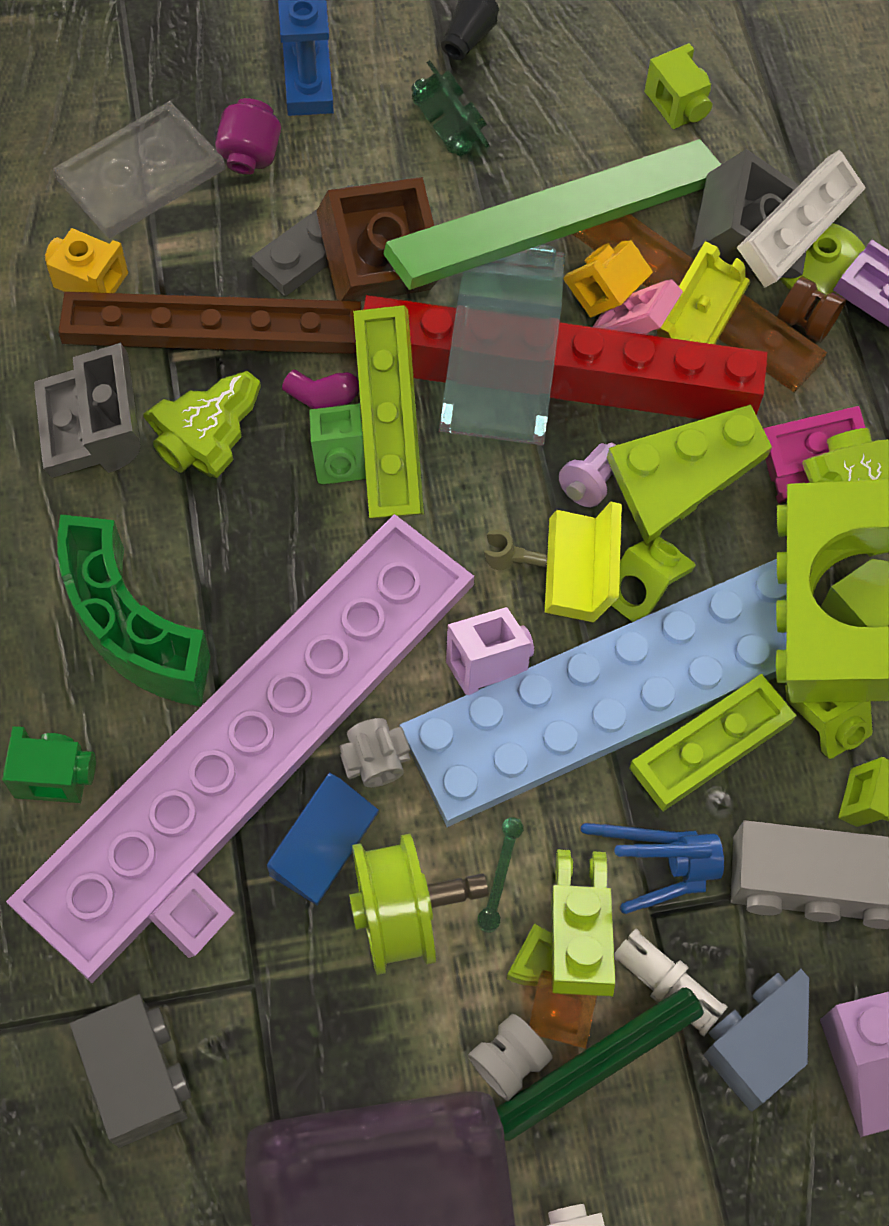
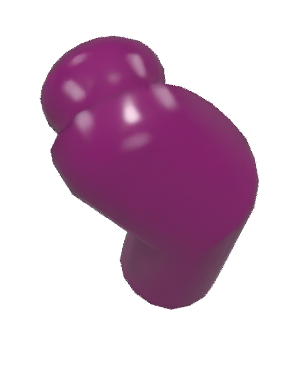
[282,369,359,409]

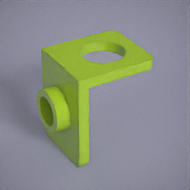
[611,536,696,622]

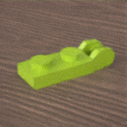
[551,849,615,997]

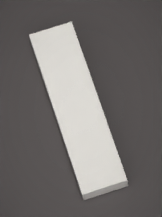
[737,150,866,288]

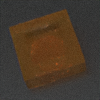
[529,970,598,1049]

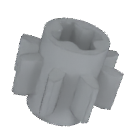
[340,718,411,787]

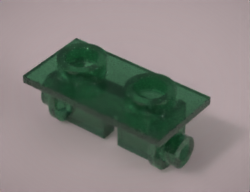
[411,60,490,156]

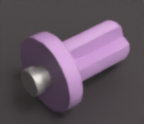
[559,442,616,508]

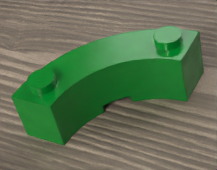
[57,515,211,707]

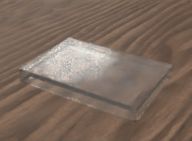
[53,101,225,239]

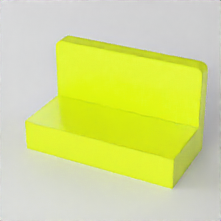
[545,502,622,622]

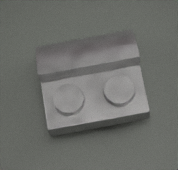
[34,343,140,478]

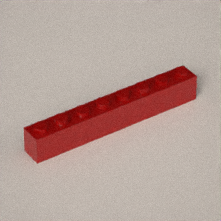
[363,295,768,420]

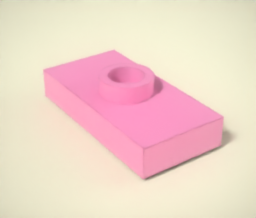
[593,279,683,335]

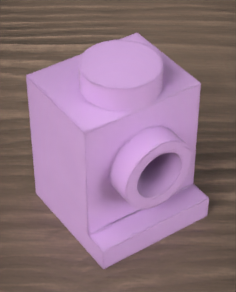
[446,607,534,695]

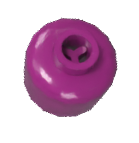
[215,98,281,174]

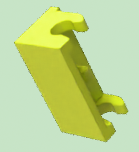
[656,241,750,344]

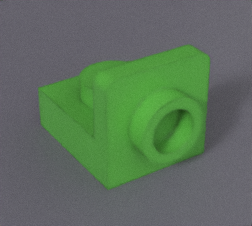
[310,403,366,484]

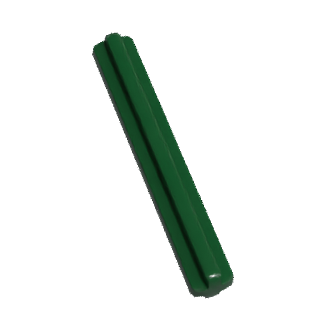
[490,987,704,1141]

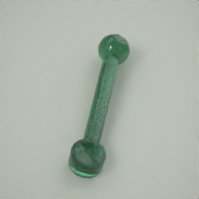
[478,817,524,933]

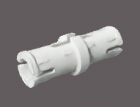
[614,929,728,1037]

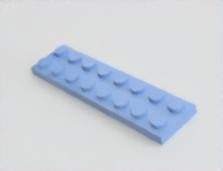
[399,559,787,827]

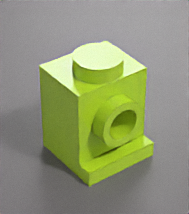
[644,43,713,129]

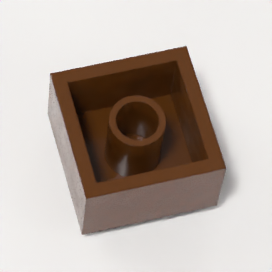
[316,177,438,301]

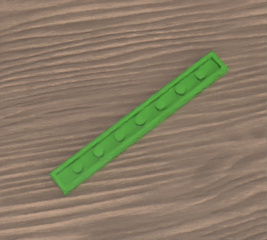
[383,139,721,290]

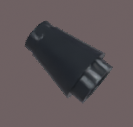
[441,0,499,60]

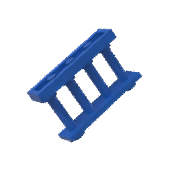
[278,0,334,116]

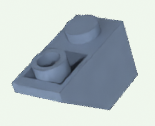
[703,969,809,1113]

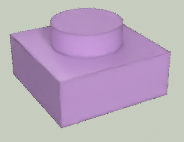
[148,872,234,958]

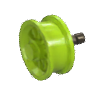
[349,833,489,975]

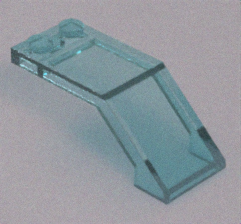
[439,244,565,446]

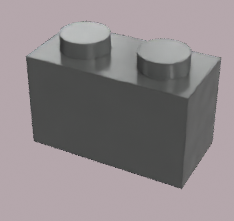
[70,994,192,1148]

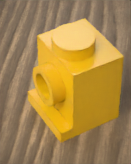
[45,228,128,293]
[563,240,653,318]

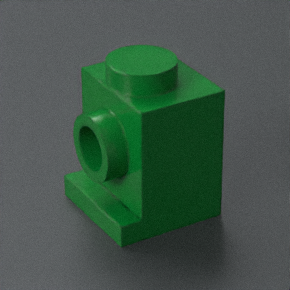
[2,726,96,803]

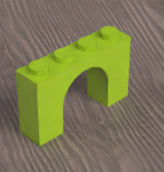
[776,479,889,703]

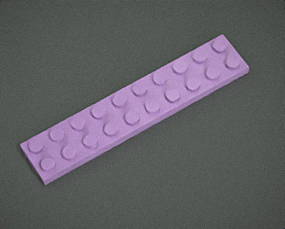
[6,514,474,983]

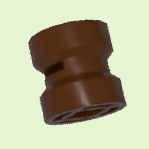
[777,276,846,343]

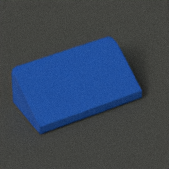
[267,773,379,905]

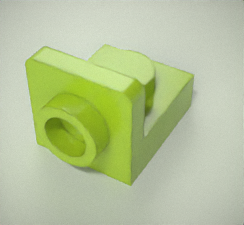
[785,685,873,759]

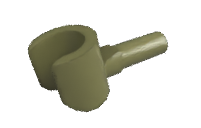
[484,529,547,570]

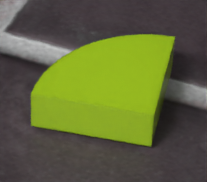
[506,924,552,986]

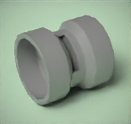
[468,1014,553,1101]

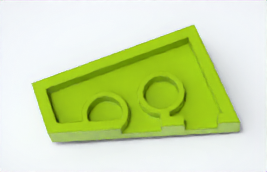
[606,405,772,546]

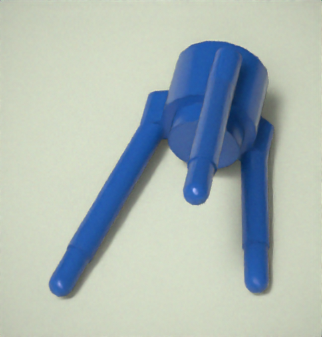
[581,823,724,914]

